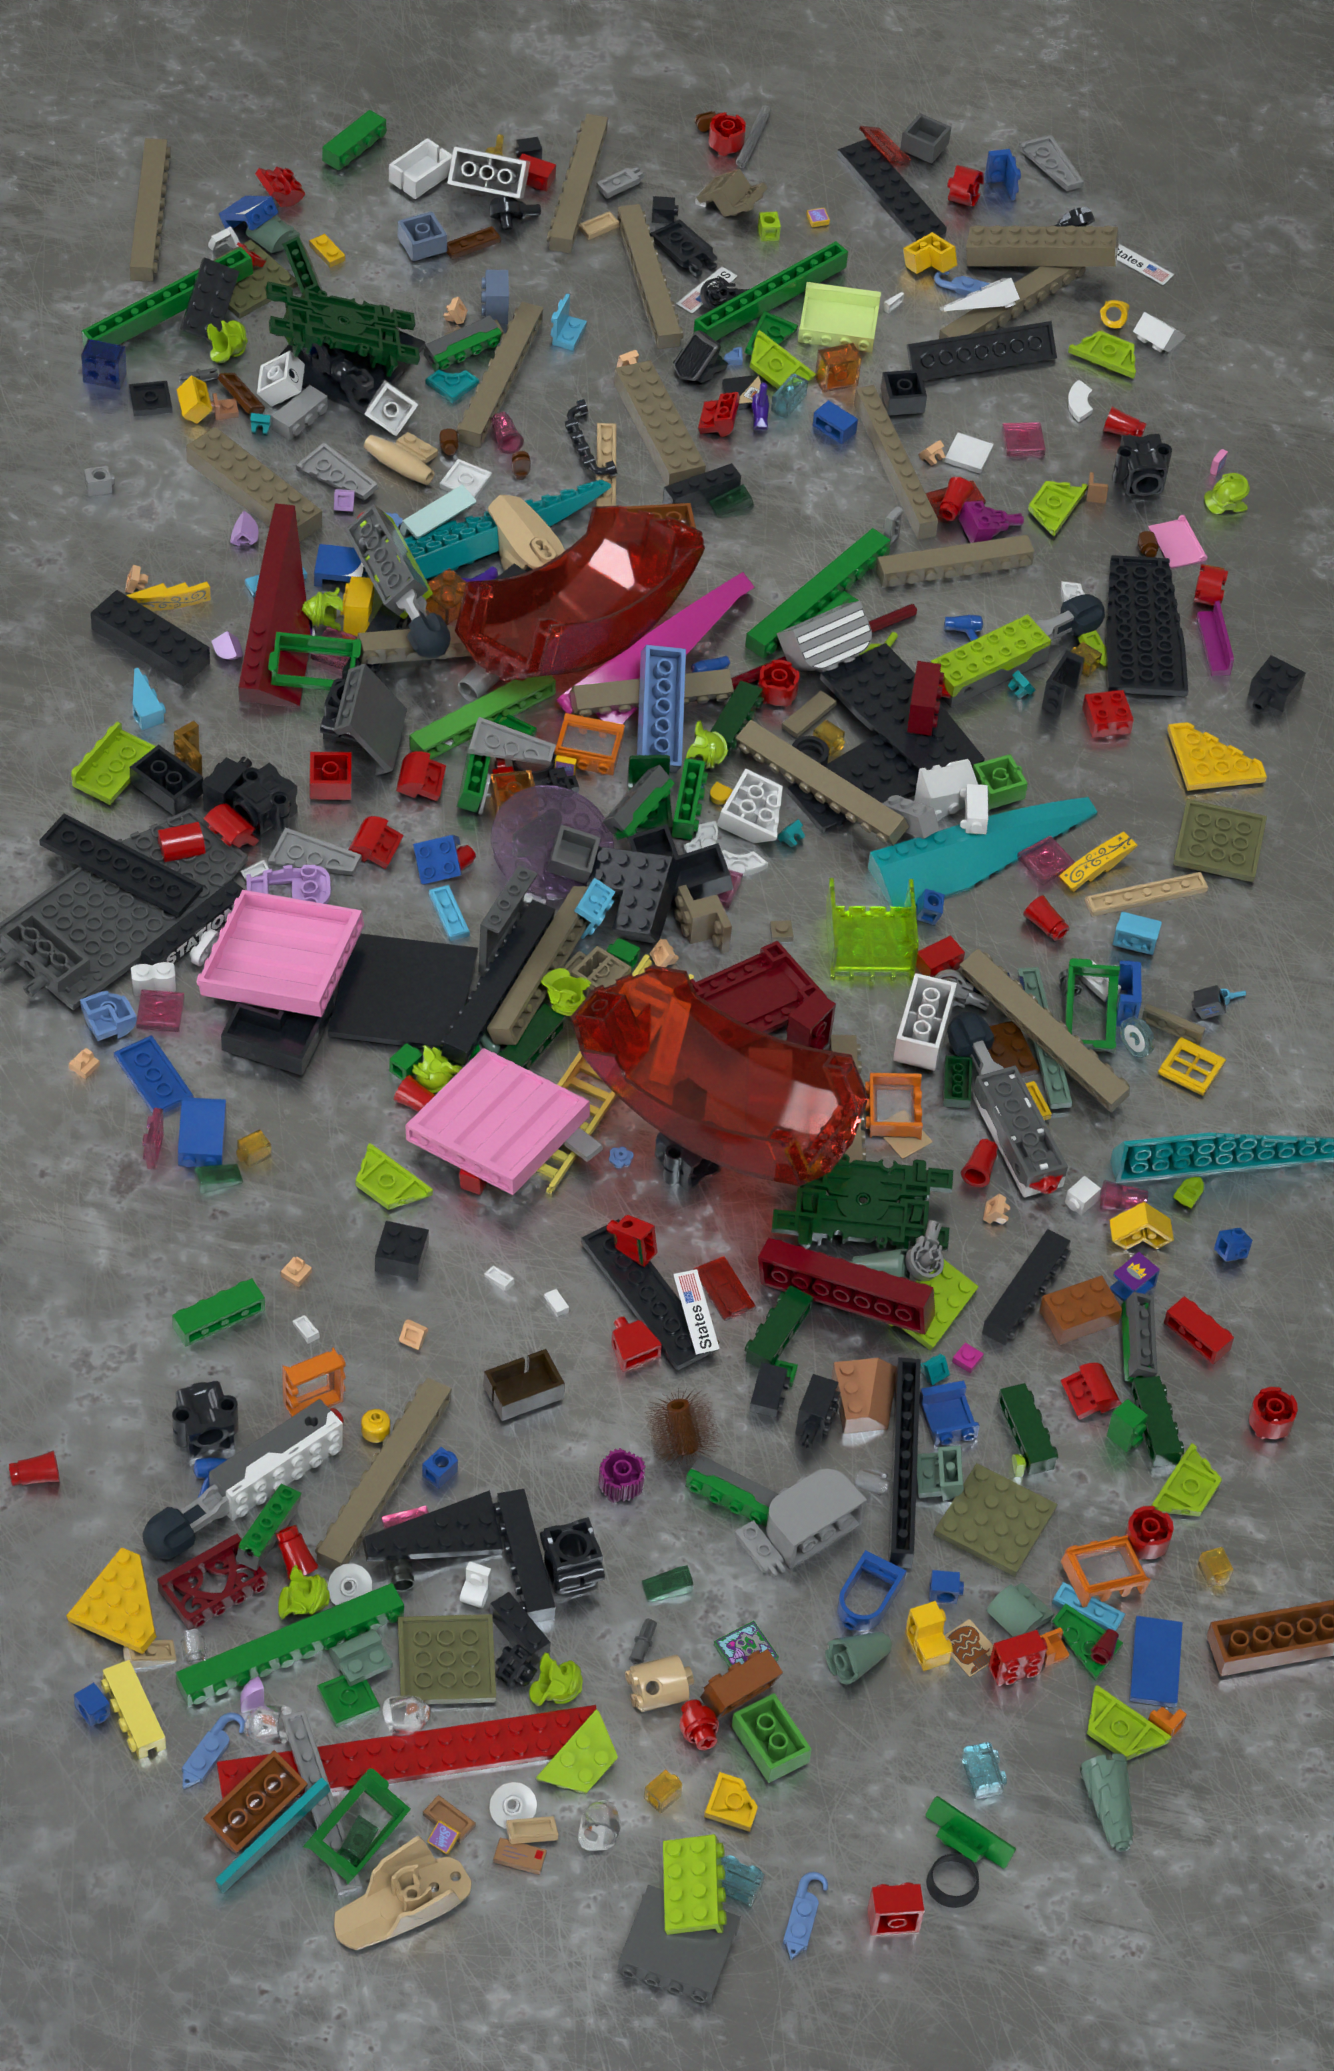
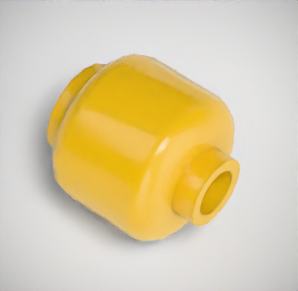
[361,1409,391,1443]

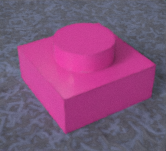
[952,1342,984,1374]

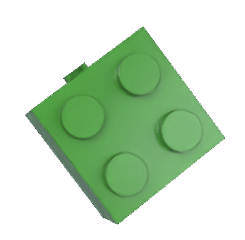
[973,754,1028,810]

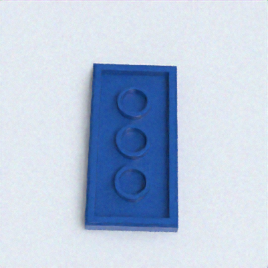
[114,1035,194,1117]
[1129,1616,1183,1708]

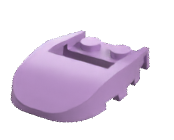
[246,865,331,904]

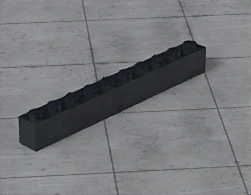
[440,899,555,1066]
[888,1357,921,1569]

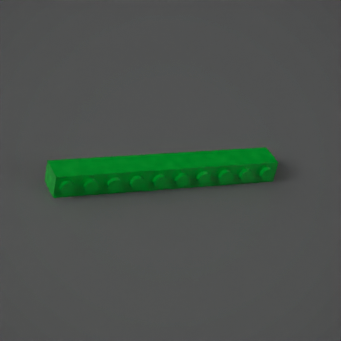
[693,241,848,341]
[81,247,253,358]
[745,528,891,659]
[175,1583,404,1706]

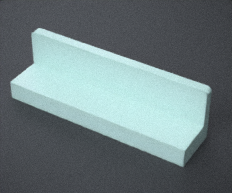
[399,484,476,539]

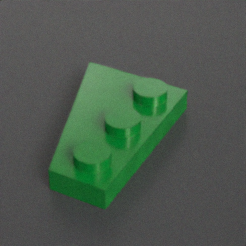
[744,311,798,356]
[1052,1603,1123,1681]

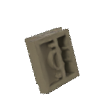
[696,168,768,217]
[674,885,732,954]
[563,946,631,1002]

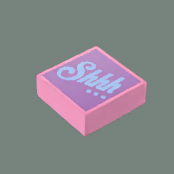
[1210,449,1228,476]

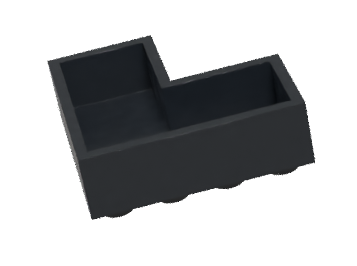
[628,824,733,910]
[587,846,682,944]
[221,995,334,1075]

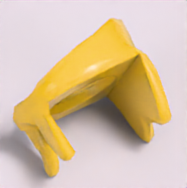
[1100,300,1130,329]

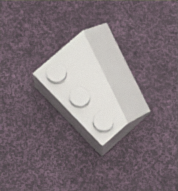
[914,759,978,821]
[717,769,783,843]

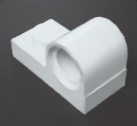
[460,1561,491,1609]

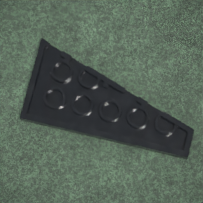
[363,1490,503,1562]

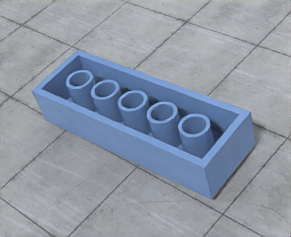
[637,645,686,773]

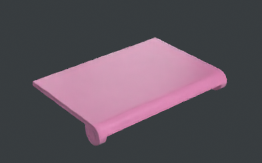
[1148,515,1208,569]

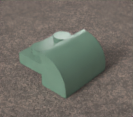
[246,215,300,253]
[917,1445,964,1501]
[986,1583,1054,1637]
[329,1629,393,1686]

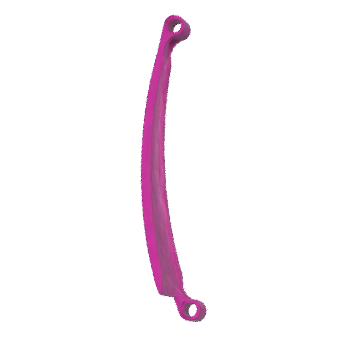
[556,572,755,724]

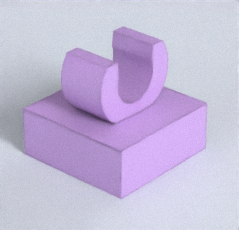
[334,489,355,512]

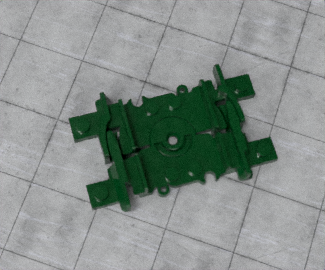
[266,281,420,377]
[771,1150,954,1251]

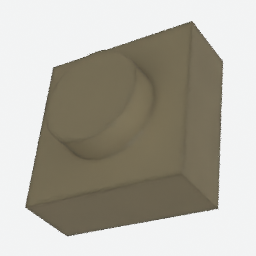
[770,920,794,943]

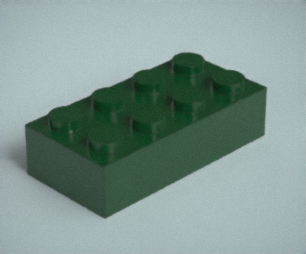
[943,1056,972,1109]

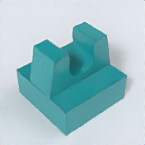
[250,413,272,435]
[1008,670,1035,699]
[777,819,805,848]
[920,1354,950,1385]

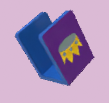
[1110,1252,1160,1302]

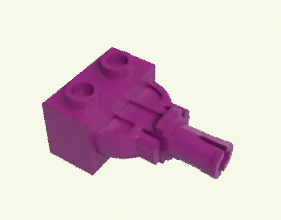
[958,501,1024,543]

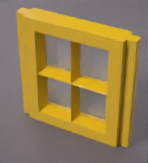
[1157,1037,1226,1096]

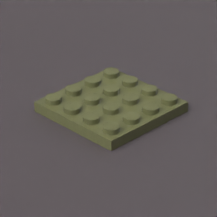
[193,240,298,319]
[1173,799,1267,882]
[934,1463,1058,1577]
[398,1614,496,1705]

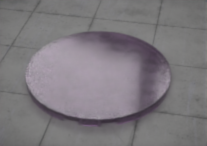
[490,785,614,901]

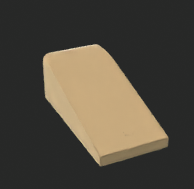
[123,1640,176,1669]

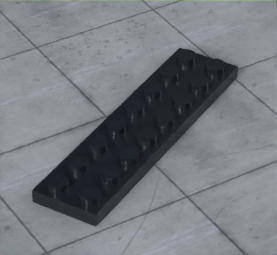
[837,138,947,242]
[906,321,1057,381]
[39,813,203,918]
[581,1219,715,1371]

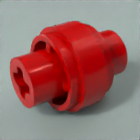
[679,1699,719,1750]

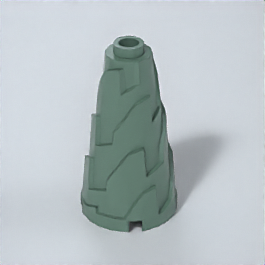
[1079,1754,1134,1852]

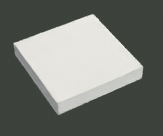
[945,433,994,474]
[439,459,492,499]

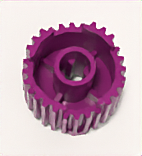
[598,1448,646,1503]

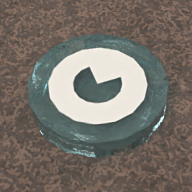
[1120,1016,1155,1058]

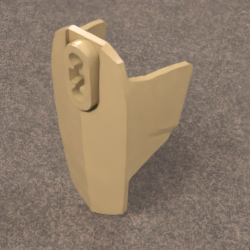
[488,495,567,573]
[334,1836,472,1950]

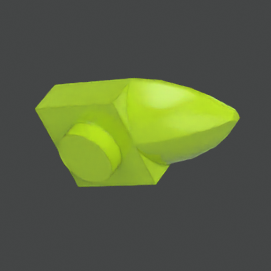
[1078,630,1106,667]
[1173,1177,1204,1209]

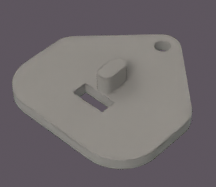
[478,773,491,815]

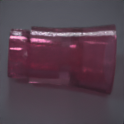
[492,412,524,454]
[1100,1180,1148,1210]

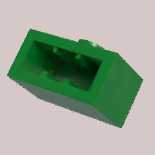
[1106,1399,1148,1453]

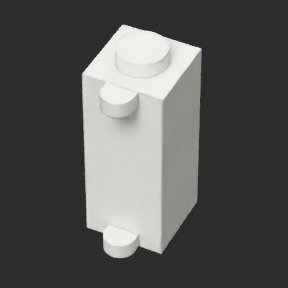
[960,784,988,834]

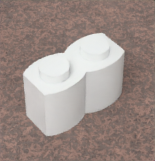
[131,962,176,997]

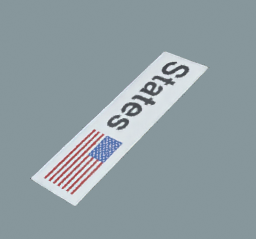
[1117,244,1174,285]
[676,267,738,313]
[673,1269,720,1354]

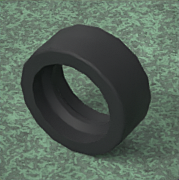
[792,736,829,766]

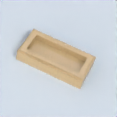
[578,211,620,240]
[506,1816,559,1844]

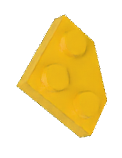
[704,1772,758,1832]

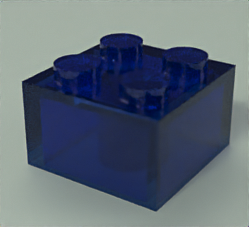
[81,339,127,390]

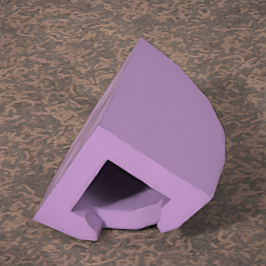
[230,511,259,546]
[211,631,243,660]
[240,1676,264,1713]

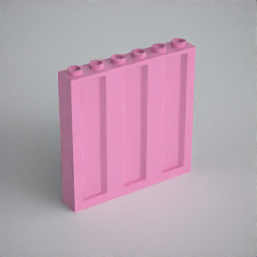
[197,890,364,1017]
[405,1048,590,1195]

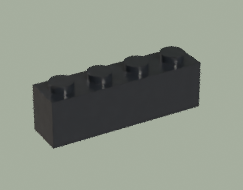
[662,463,741,509]

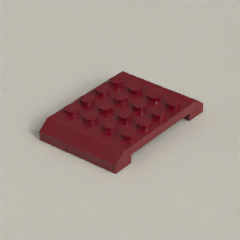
[674,940,827,1051]

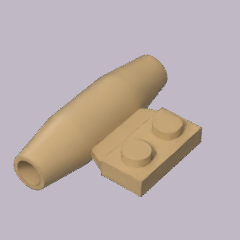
[364,432,438,485]

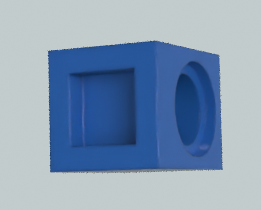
[916,888,945,925]
[422,1447,458,1489]
[929,1570,964,1604]
[74,1682,111,1727]

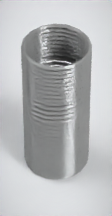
[458,647,514,702]

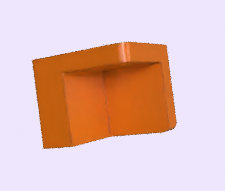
[1040,1627,1069,1667]
[1148,1707,1187,1739]

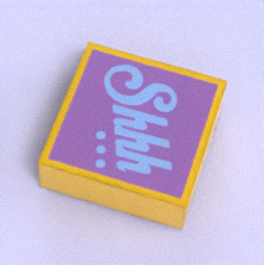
[806,208,830,228]
[555,755,577,776]
[427,1820,461,1854]

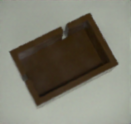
[483,1349,565,1421]

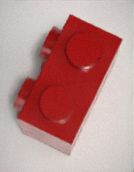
[1082,690,1134,738]
[988,1630,1048,1686]

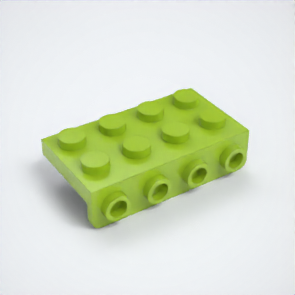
[71,721,156,805]
[888,1259,979,1351]
[663,1834,727,1935]

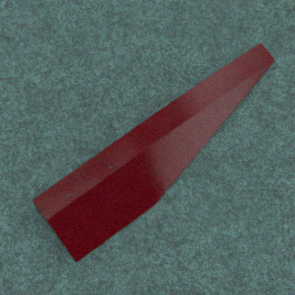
[238,503,311,708]

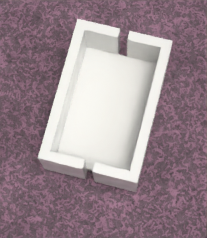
[389,138,453,199]

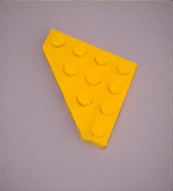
[1167,722,1267,791]
[66,1547,157,1654]

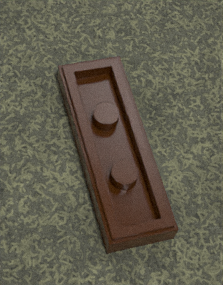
[446,226,501,260]
[218,373,265,414]

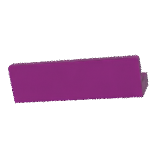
[1196,601,1234,676]

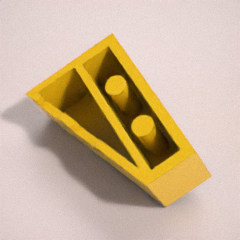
[340,576,375,640]

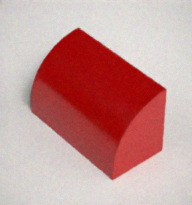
[158,822,206,862]

